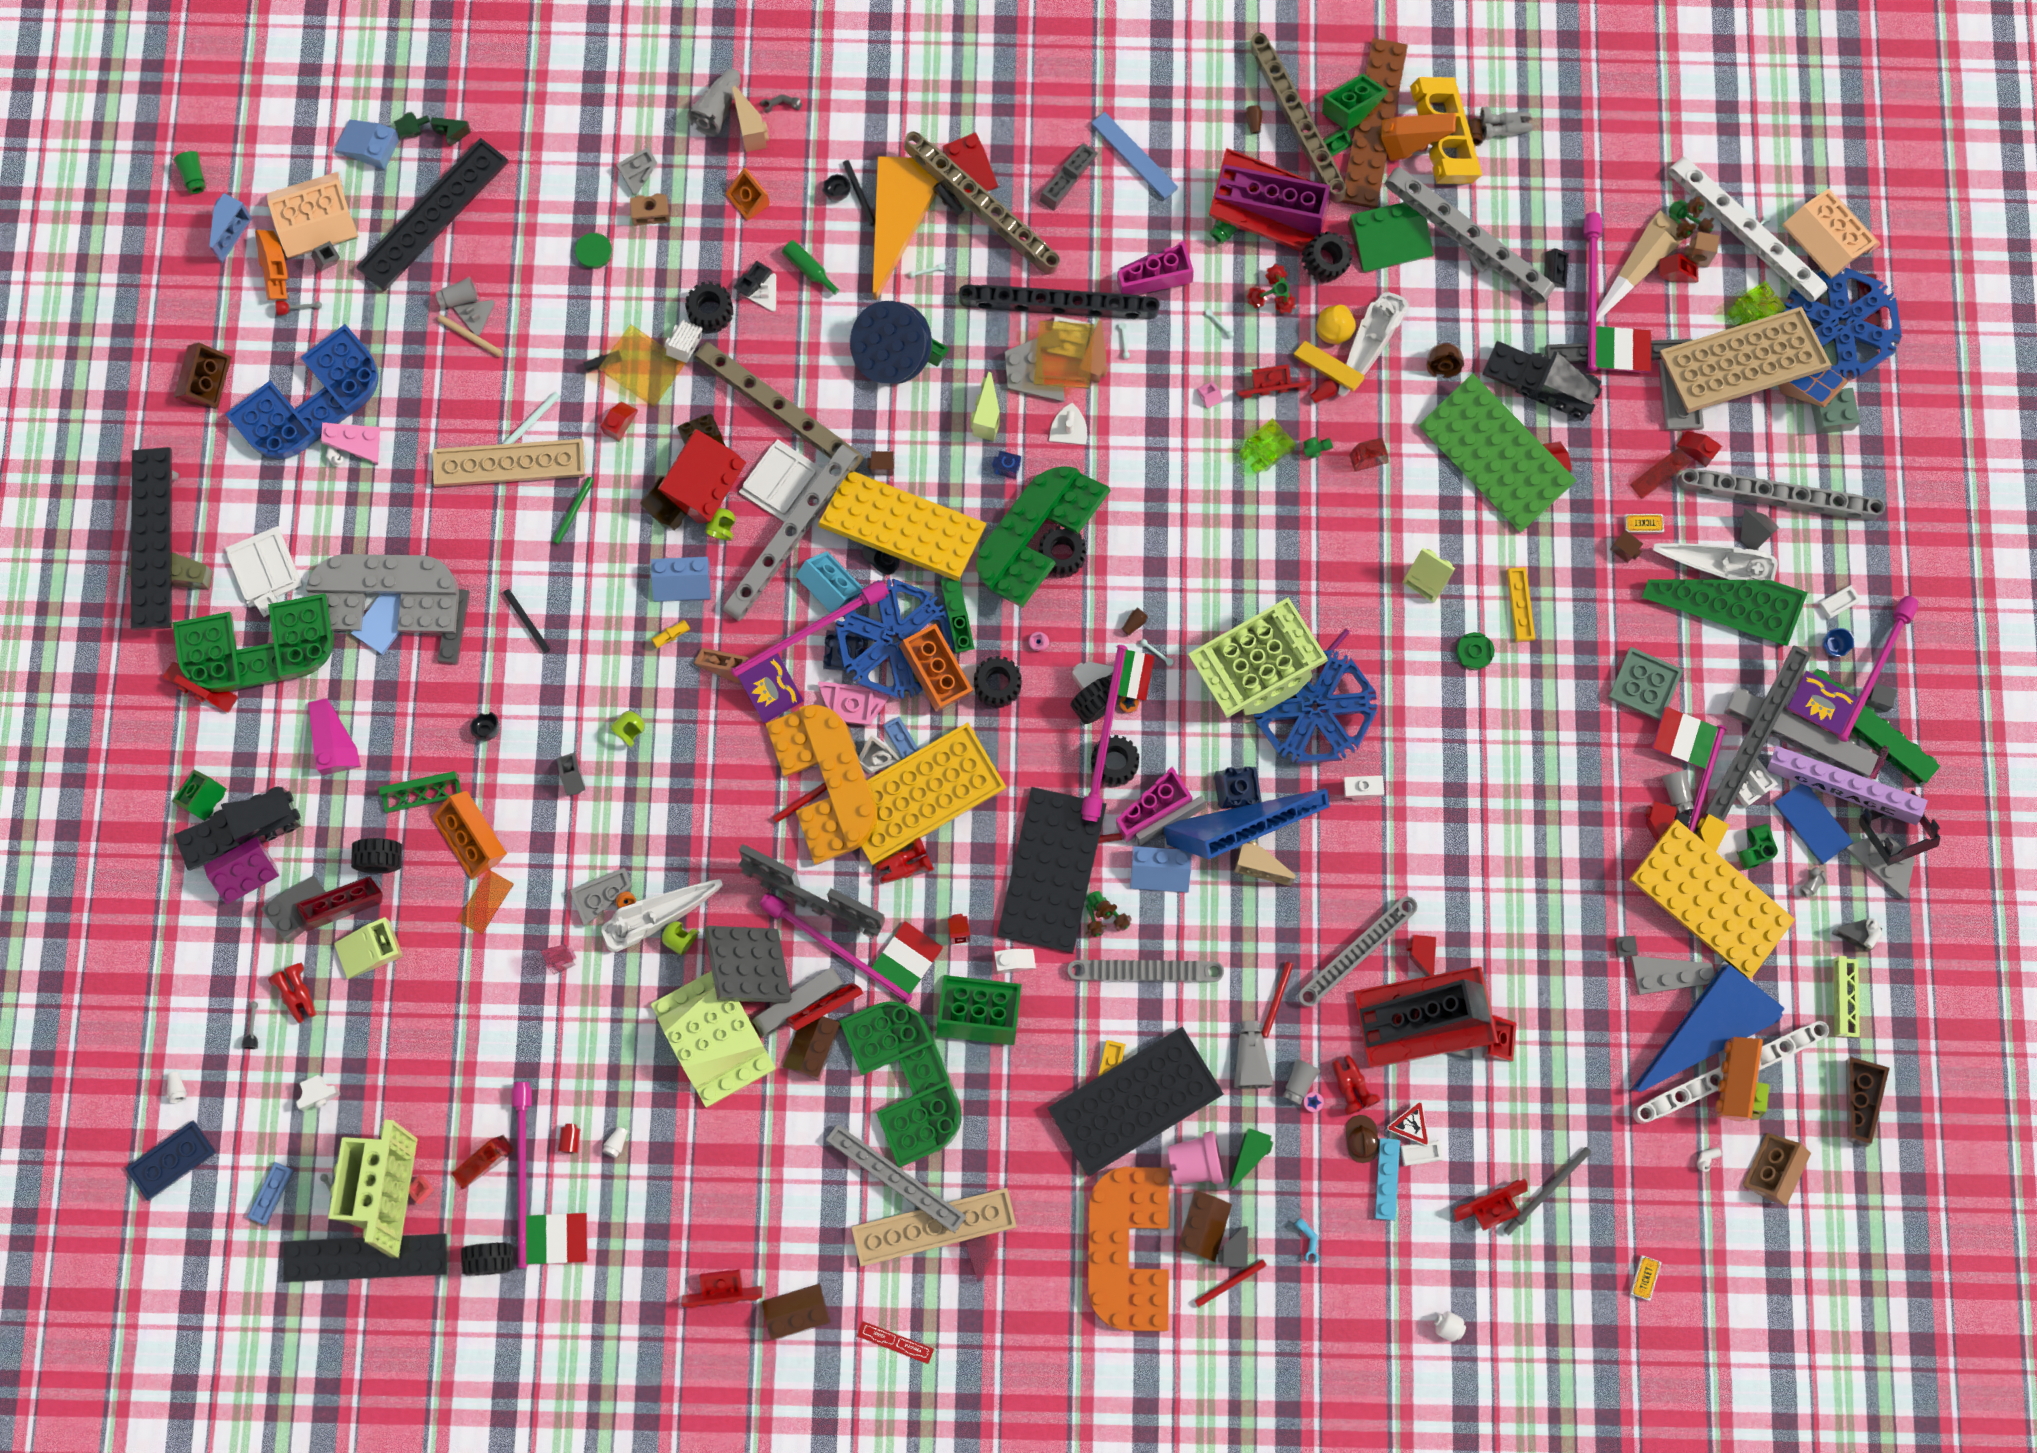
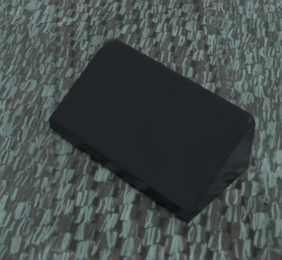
[1544,248,1569,288]

